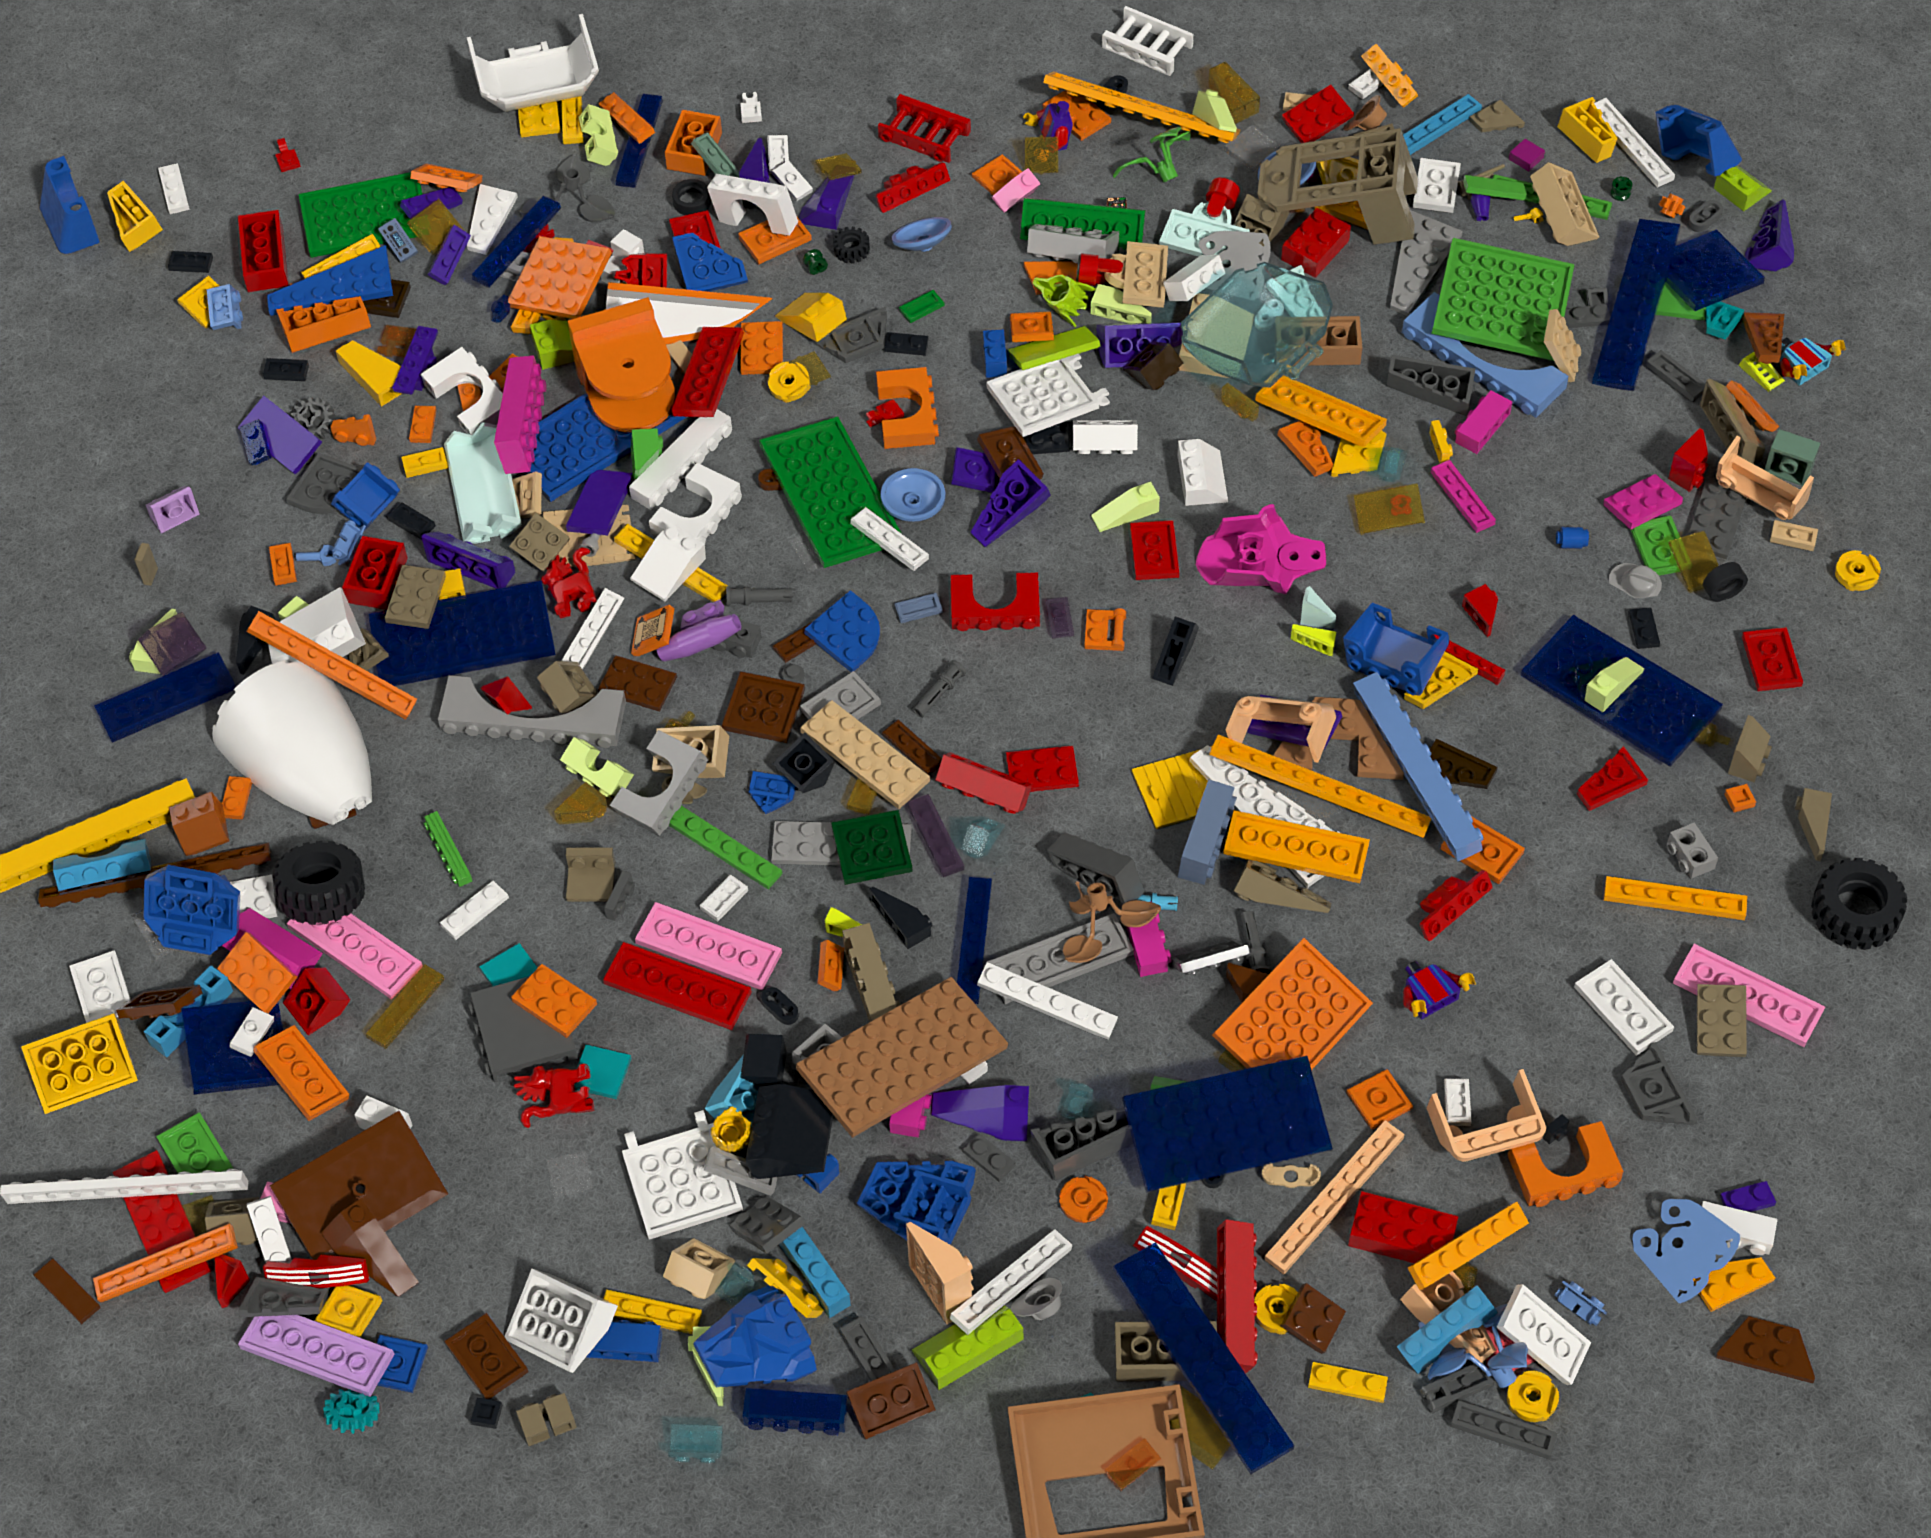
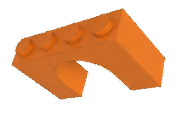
[876,367,939,449]
[1507,1121,1624,1207]

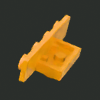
[1361,44,1418,107]

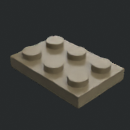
[385,565,446,629]
[1697,984,1747,1057]

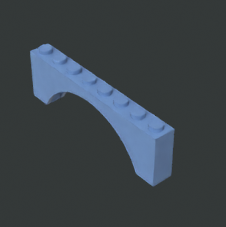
[1402,292,1569,418]

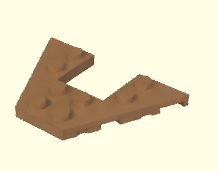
[1273,697,1404,780]

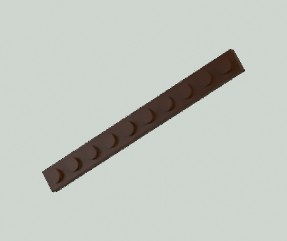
[38,843,271,908]

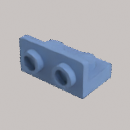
[207,284,243,330]

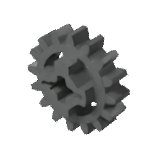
[291,397,336,439]

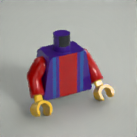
[1023,101,1073,162]
[1403,961,1476,1020]

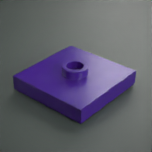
[951,447,996,493]

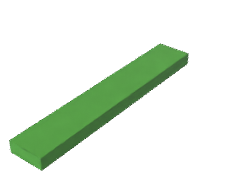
[1493,174,1613,220]

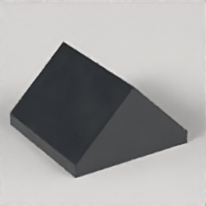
[772,733,835,793]
[740,1034,787,1086]

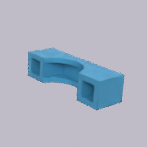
[53,839,151,891]
[144,965,233,1057]
[779,1227,851,1318]
[1397,1285,1498,1374]

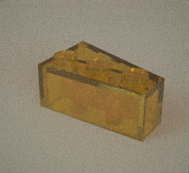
[1208,61,1260,124]

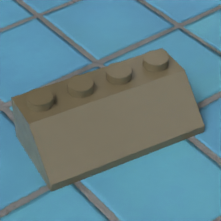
[1700,379,1765,464]

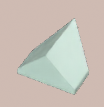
[1300,586,1336,629]

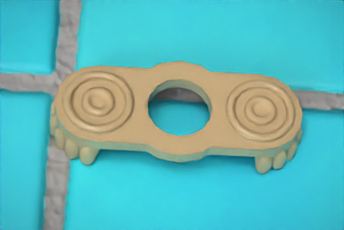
[1262,1163,1321,1188]

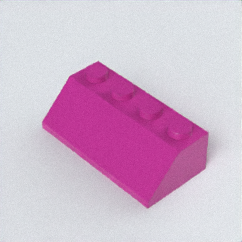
[222,908,323,990]

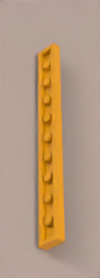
[1209,734,1431,838]

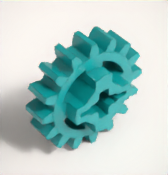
[323,1389,380,1434]

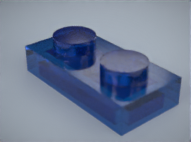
[240,419,272,466]

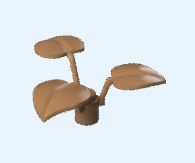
[1063,881,1161,963]

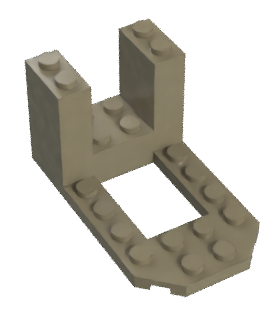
[1257,128,1418,245]

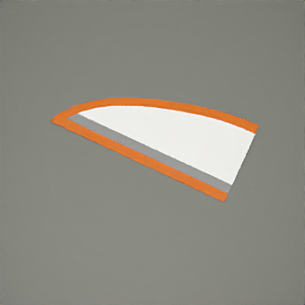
[606,282,772,345]

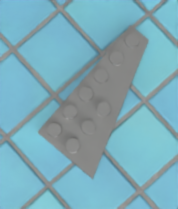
[1390,210,1463,316]

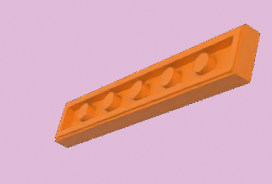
[93,1223,238,1302]

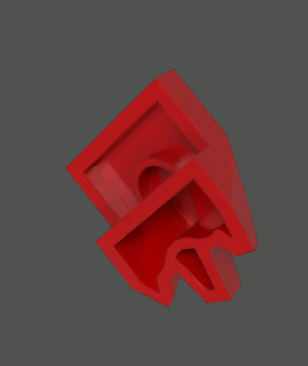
[614,253,667,288]

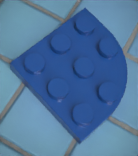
[804,590,880,672]

